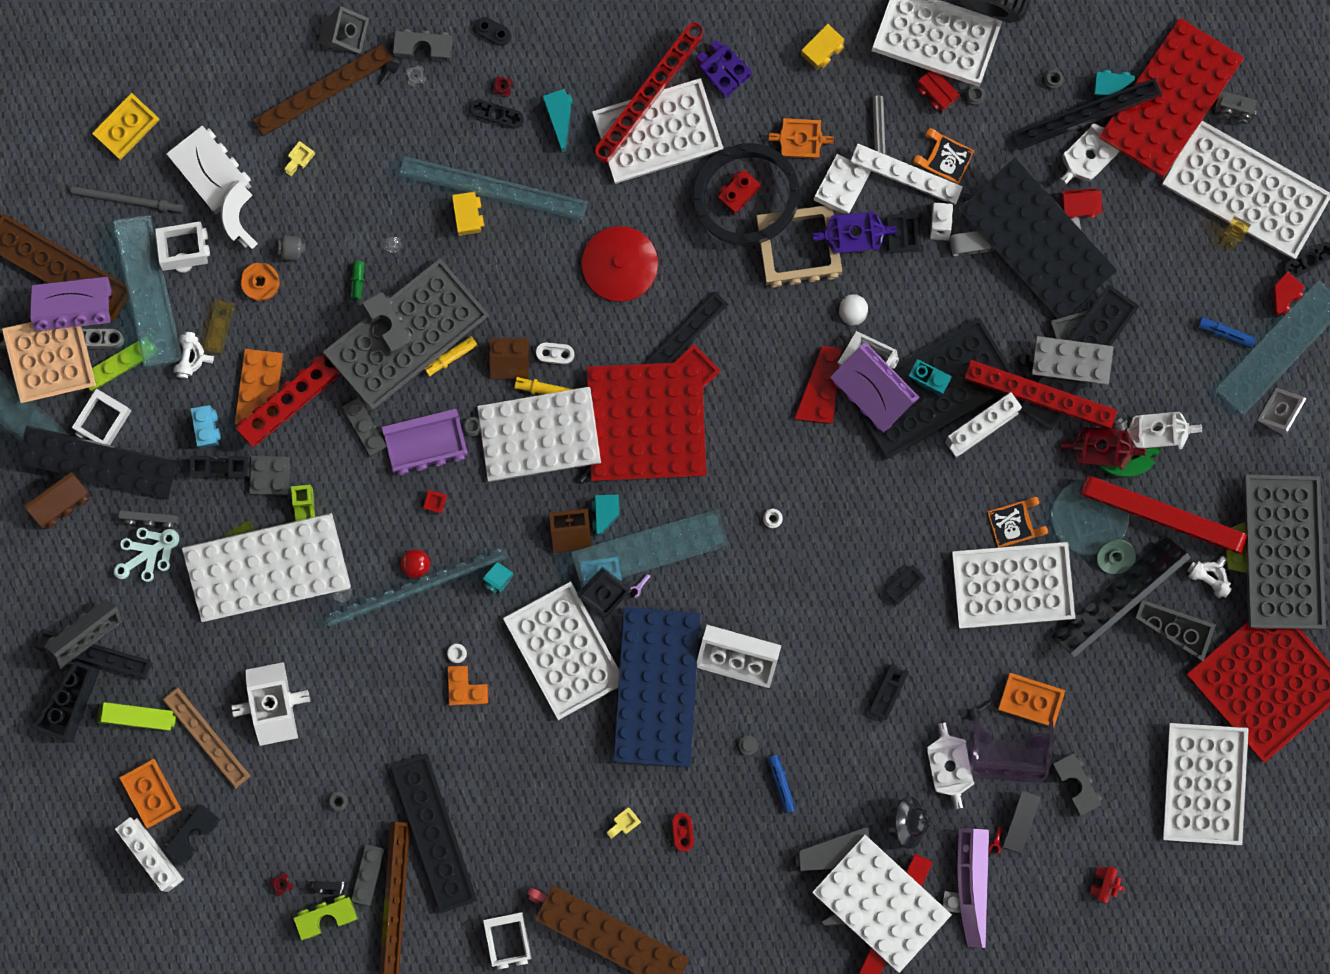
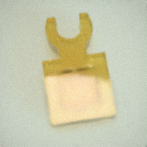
[1221,215,1251,251]

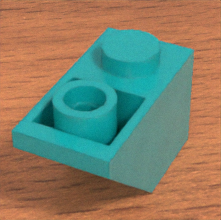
[1093,70,1135,99]
[908,359,952,397]
[592,495,620,536]
[483,562,514,593]

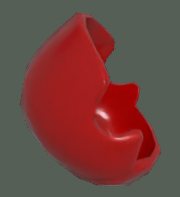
[399,549,431,579]

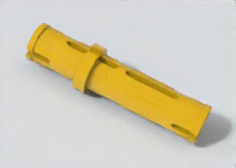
[425,336,478,377]
[514,377,573,395]

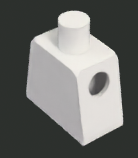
[930,203,953,241]

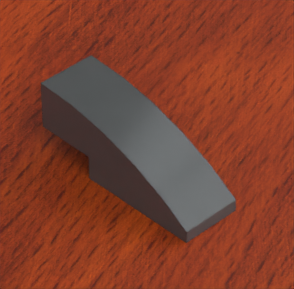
[1003,791,1040,853]

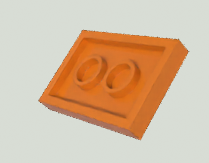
[998,673,1065,728]
[120,759,182,829]

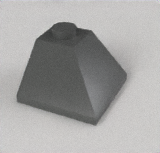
[318,6,369,54]

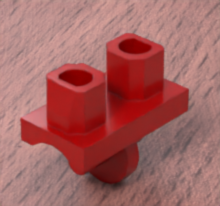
[1090,866,1125,903]

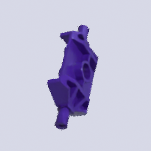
[812,212,897,255]

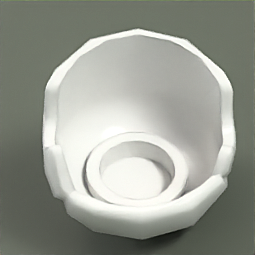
[839,294,868,326]

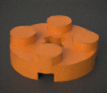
[241,263,280,302]

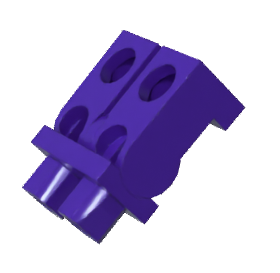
[696,40,752,99]

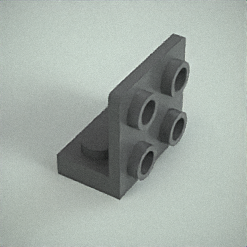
[1214,91,1257,124]

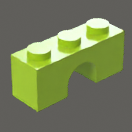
[291,485,315,521]
[294,895,358,940]

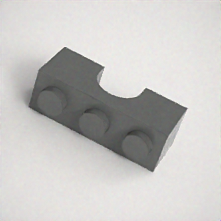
[393,29,453,62]
[362,292,413,356]
[1052,753,1102,816]

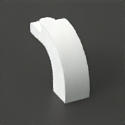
[221,180,258,249]

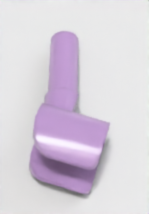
[629,574,650,598]

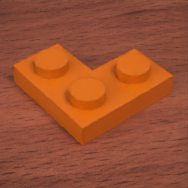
[448,666,488,706]

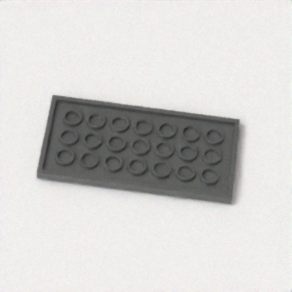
[323,258,489,411]
[1243,475,1326,630]

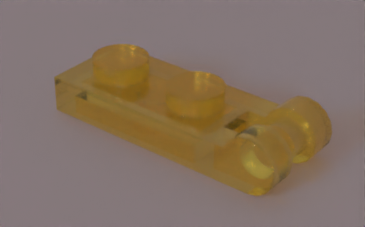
[203,299,235,355]

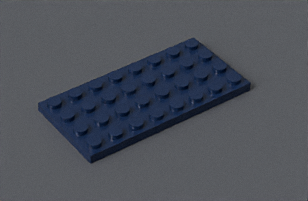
[613,607,700,767]

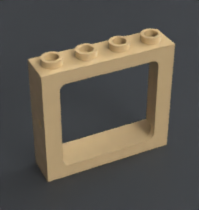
[757,206,842,288]

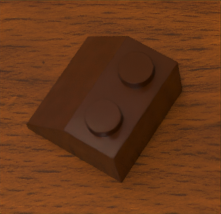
[490,338,529,380]

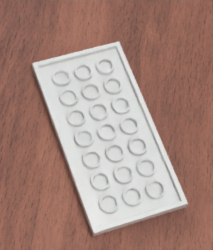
[1162,121,1330,259]
[182,513,351,622]

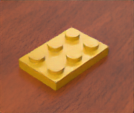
[92,93,160,160]

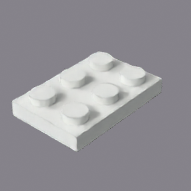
[814,154,871,214]

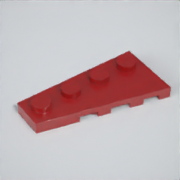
[795,346,841,424]

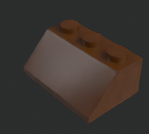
[24,472,91,529]

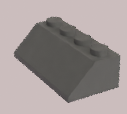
[44,599,122,669]

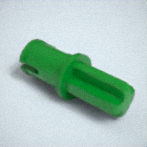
[350,261,365,300]

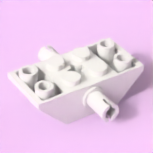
[232,662,310,746]

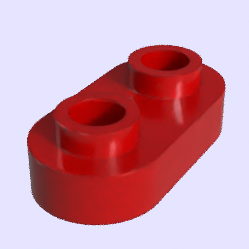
[673,813,694,852]

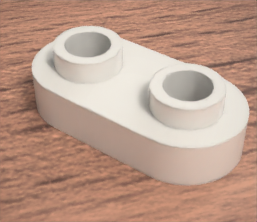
[536,343,574,365]

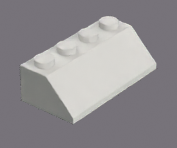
[697,625,781,688]

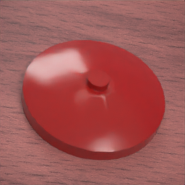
[582,226,658,302]

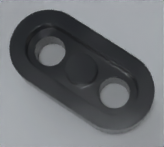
[475,17,511,46]
[310,881,349,894]

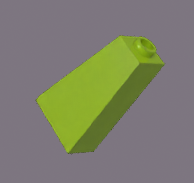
[97,702,176,731]

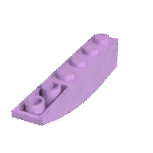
[958,829,989,948]

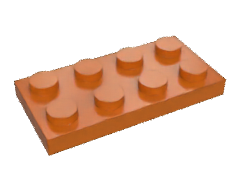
[235,349,283,427]

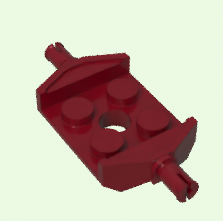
[1061,427,1147,470]

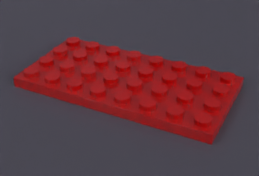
[1099,18,1244,179]

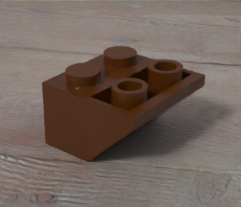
[549,509,592,553]

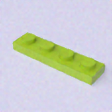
[88,336,157,392]

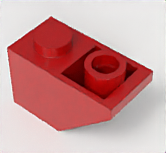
[1272,272,1305,317]

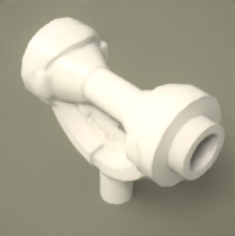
[173,332,214,379]
[1187,556,1232,599]

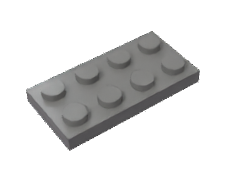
[1032,336,1114,385]

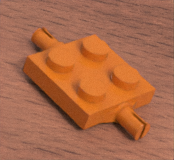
[769,118,834,159]

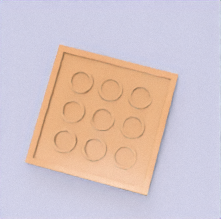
[2,322,96,403]

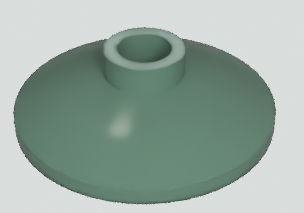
[1097,540,1136,574]

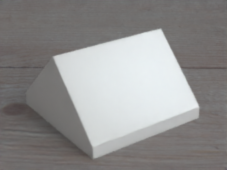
[1258,388,1306,435]

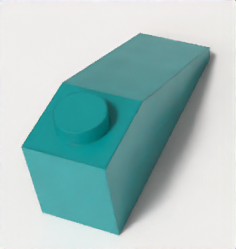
[543,89,573,152]

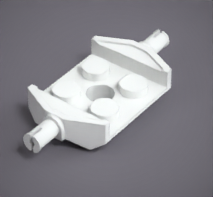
[1060,124,1120,185]
[1127,412,1202,449]
[927,723,974,809]

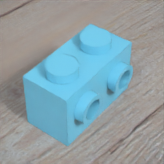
[191,405,221,449]

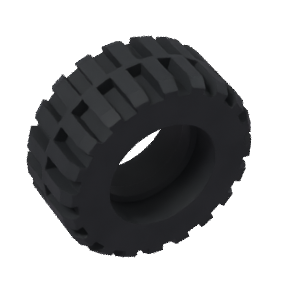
[958,0,1031,23]

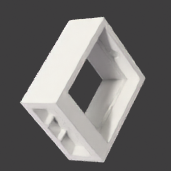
[155,222,210,271]
[838,331,899,369]
[72,389,131,445]
[483,913,532,970]

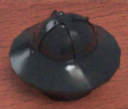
[889,797,930,849]

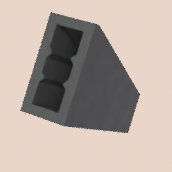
[795,828,869,871]

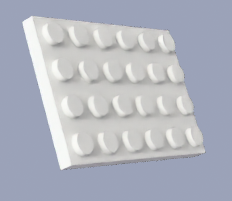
[872,0,1002,87]
[592,78,723,184]
[478,387,601,482]
[952,542,1075,629]
[503,582,619,720]
[1163,723,1248,845]
[812,835,952,973]

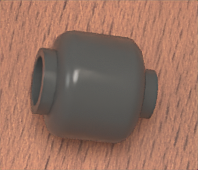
[277,235,305,261]

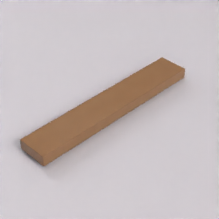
[163,687,251,788]

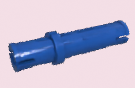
[1198,316,1256,349]
[767,754,796,814]

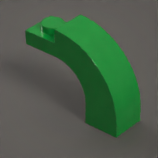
[1094,447,1161,479]

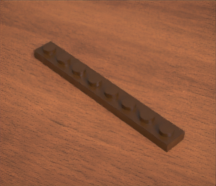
[254,43,394,136]
[379,822,410,974]

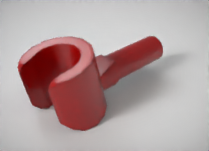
[989,827,1002,855]

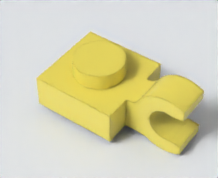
[284,141,315,177]
[607,807,641,839]

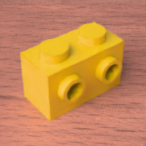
[801,24,844,70]
[452,192,484,236]

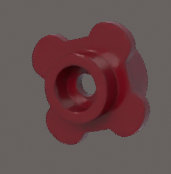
[493,76,513,97]
[270,873,293,896]

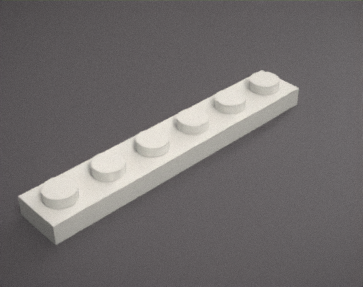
[850,144,963,205]

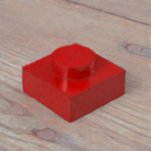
[423,490,447,514]

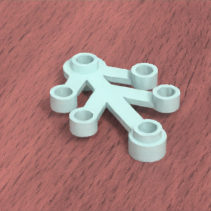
[114,528,179,582]

